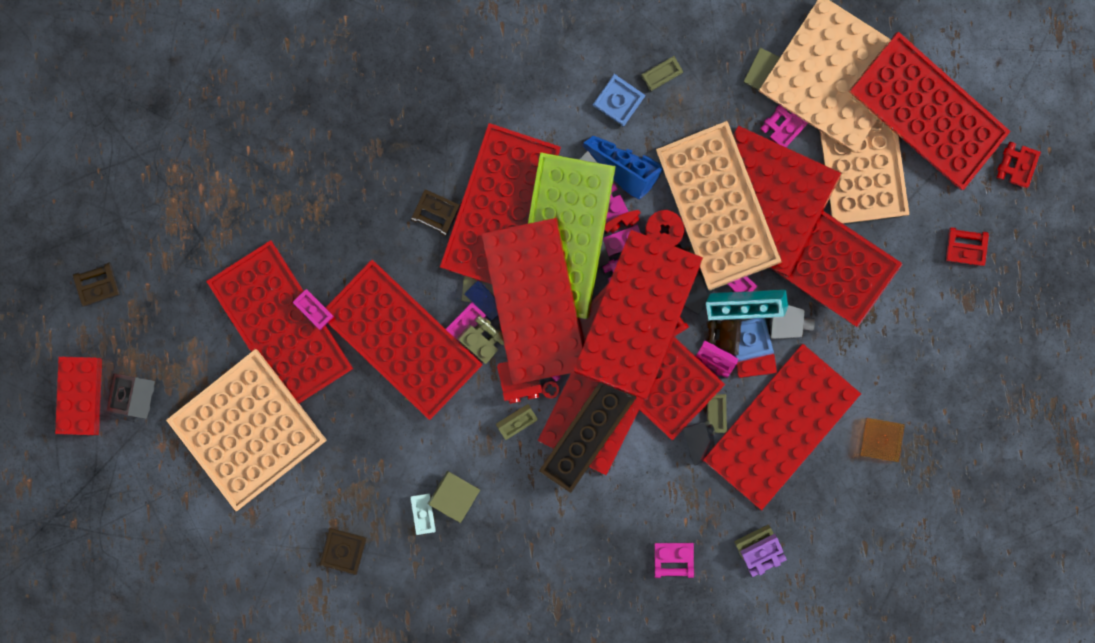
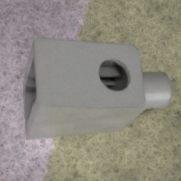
[769,305,815,340]

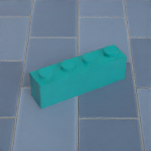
[706,290,788,320]

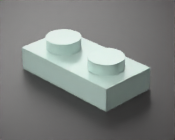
[411,494,436,535]

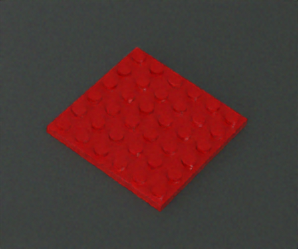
[733,126,842,277]

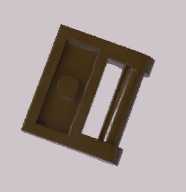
[411,189,460,236]
[73,262,120,307]

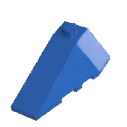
[583,136,664,200]

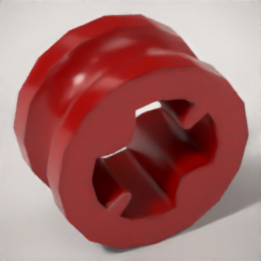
[542,381,559,399]

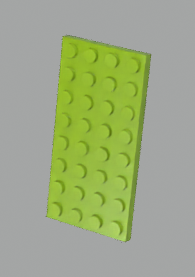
[528,153,616,319]

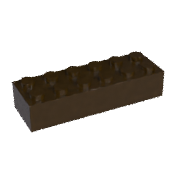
[539,382,637,493]

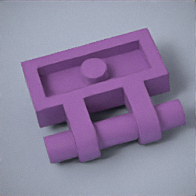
[740,534,787,577]

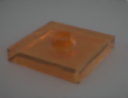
[860,418,905,462]

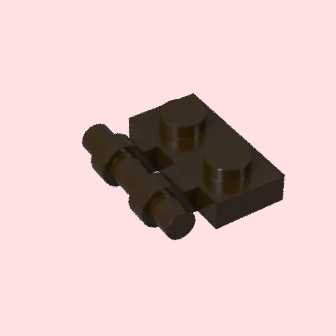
[706,319,742,355]

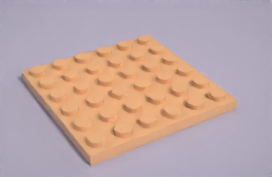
[759,0,890,153]
[166,349,327,511]

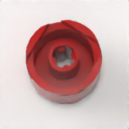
[645,210,684,246]

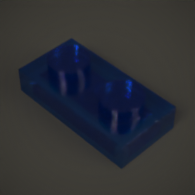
[464,280,498,321]

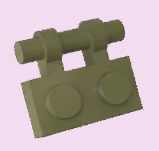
[457,315,504,364]

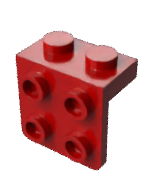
[497,361,542,404]

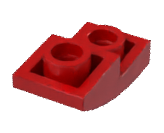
[604,210,641,234]

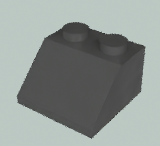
[107,373,155,419]

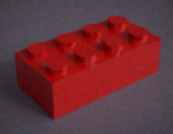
[55,357,102,435]

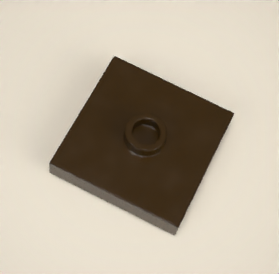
[319,528,367,575]

